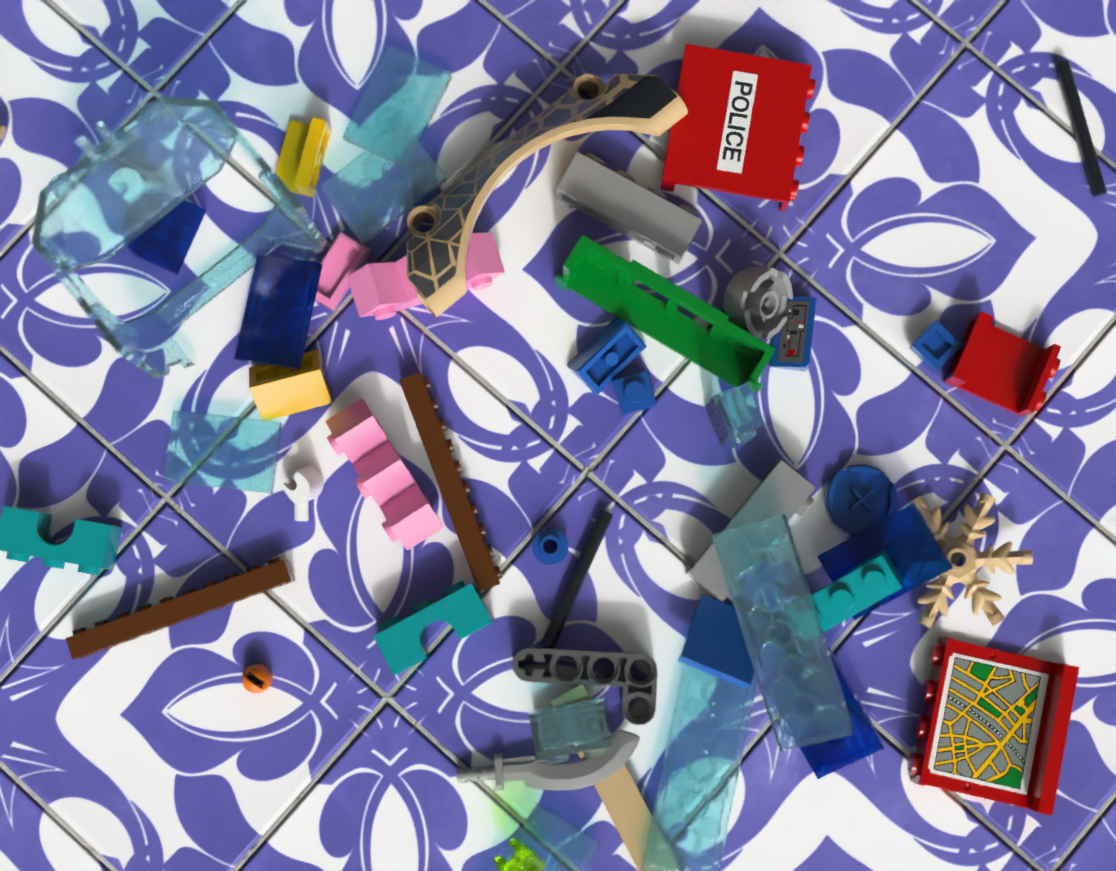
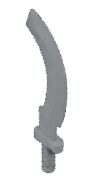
[456,730,640,792]

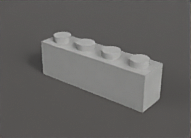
[556,152,702,265]
[685,460,815,601]

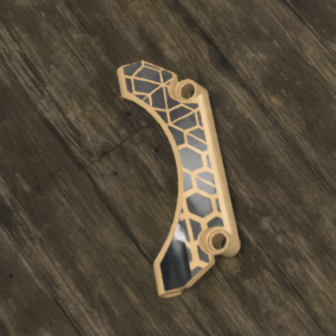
[407,74,688,318]

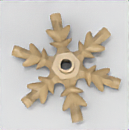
[889,492,1033,628]

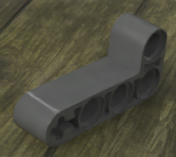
[512,647,657,726]

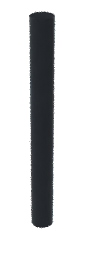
[1055,60,1107,197]
[541,509,613,648]

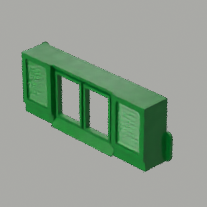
[555,235,776,394]

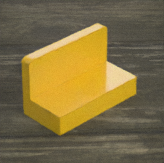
[272,117,331,198]
[249,349,331,421]

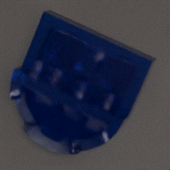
[120,191,207,275]

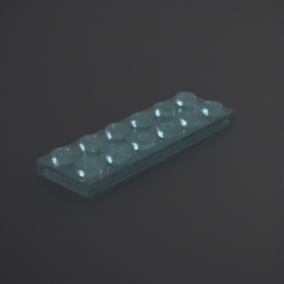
[711,513,855,751]
[641,664,761,871]

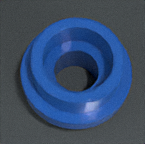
[532,528,569,565]

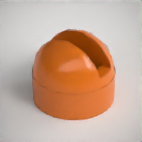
[242,663,273,693]

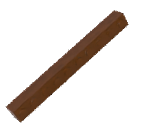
[399,372,503,592]
[66,557,295,660]

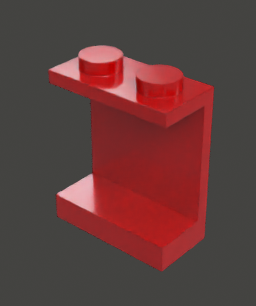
[943,311,1061,417]

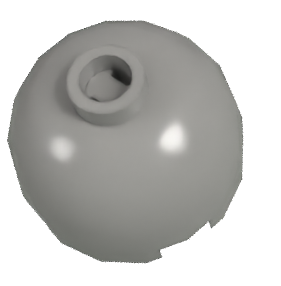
[723,266,793,339]

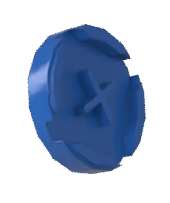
[824,464,898,536]

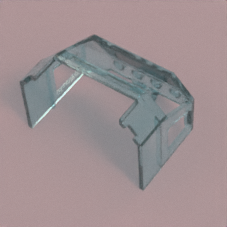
[31,97,327,379]

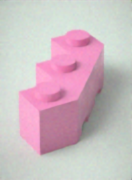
[347,232,505,320]
[325,398,444,550]

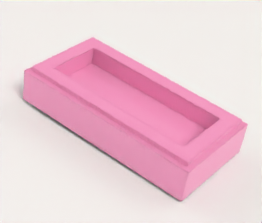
[302,231,372,311]

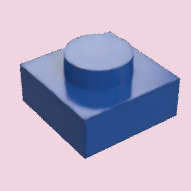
[909,320,962,372]
[612,371,657,417]

